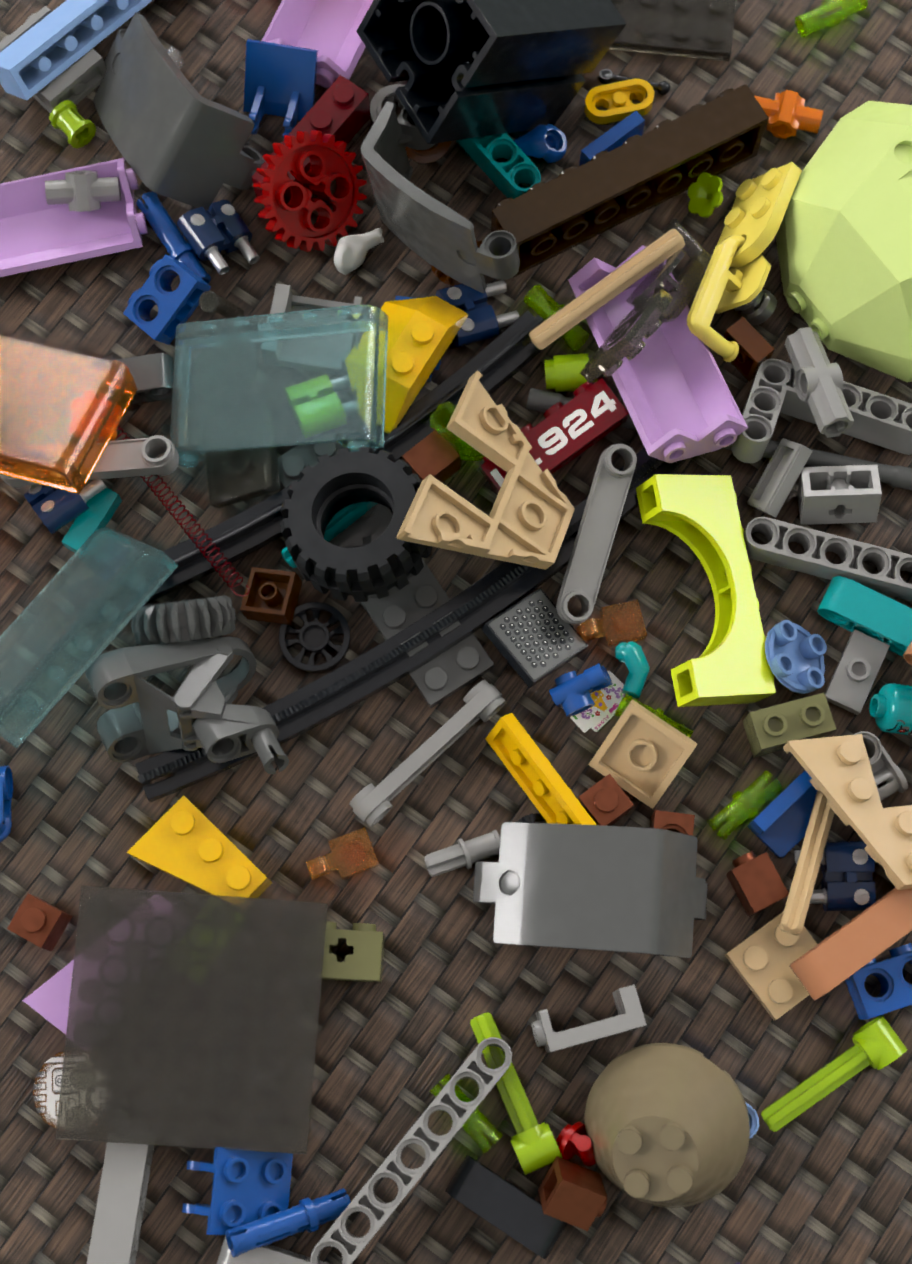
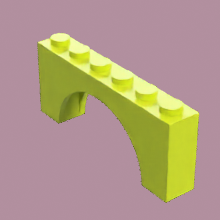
[636,474,776,707]

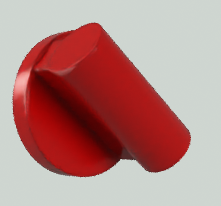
[556,1121,596,1166]

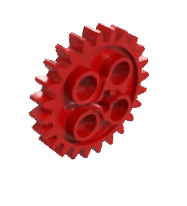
[253,130,367,252]

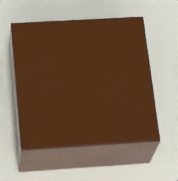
[723,317,774,382]
[240,567,302,625]

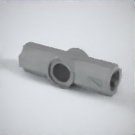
[785,327,854,438]

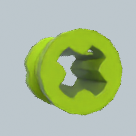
[49,100,96,148]

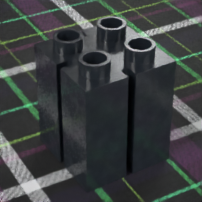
[356,0,627,144]

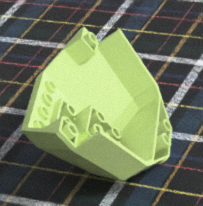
[776,101,912,382]

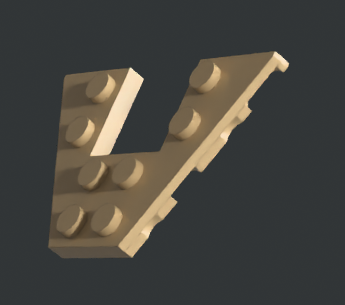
[396,370,575,570]
[783,734,912,890]

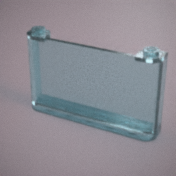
[170,305,388,467]
[0,527,178,749]

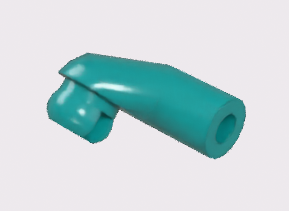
[615,641,650,699]

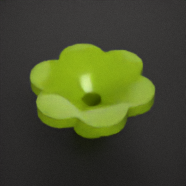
[688,172,723,218]

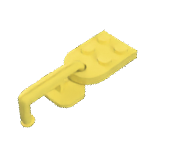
[687,162,802,362]

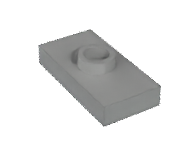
[825,630,890,715]

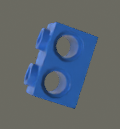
[123,254,211,345]
[845,943,912,1020]

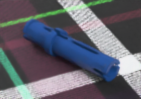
[136,192,211,284]
[225,1188,351,1257]

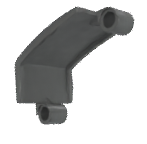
[93,13,265,210]
[360,101,520,293]
[473,822,708,958]

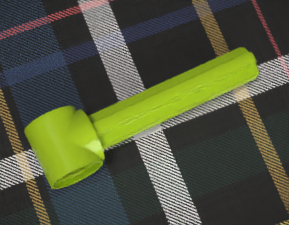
[470,1012,562,1175]
[761,1015,907,1132]

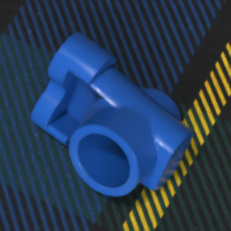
[549,663,613,717]

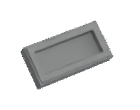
[747,438,812,518]

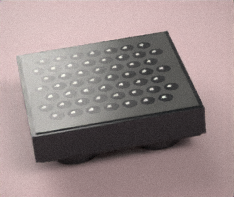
[482,588,588,688]

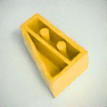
[126,795,272,911]

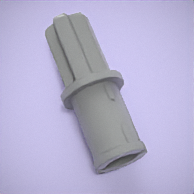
[424,830,500,877]

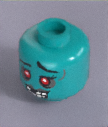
[869,683,912,735]

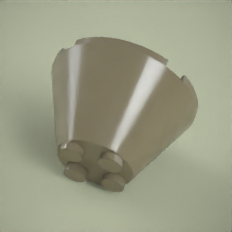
[584,1043,750,1208]

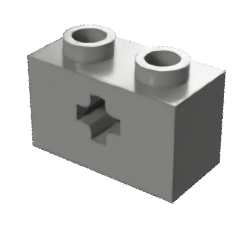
[797,464,882,525]

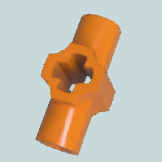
[754,90,824,139]

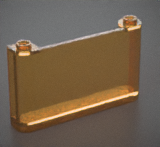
[0,335,137,494]

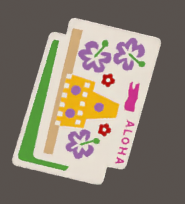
[561,671,632,733]

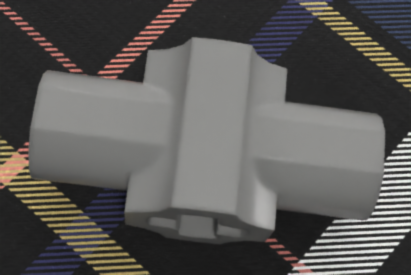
[45,170,121,212]

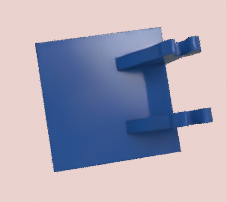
[243,39,318,139]
[182,1147,293,1235]

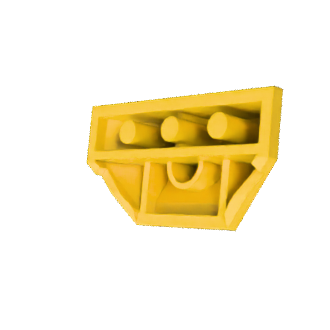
[346,296,468,434]

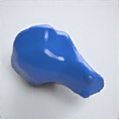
[513,124,567,163]

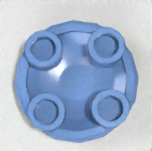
[765,620,827,694]

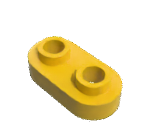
[584,78,655,124]

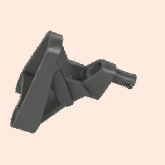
[85,636,289,774]

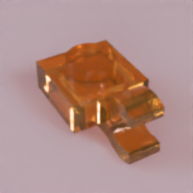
[577,599,647,647]
[306,827,379,880]

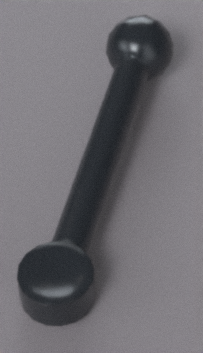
[599,69,671,95]

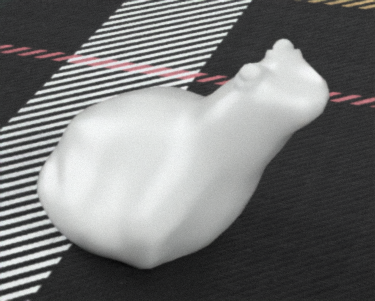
[334,228,384,275]

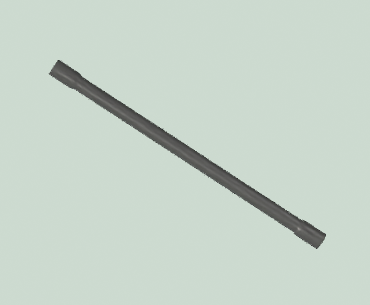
[526,388,912,491]

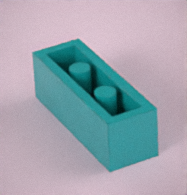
[61,488,122,558]

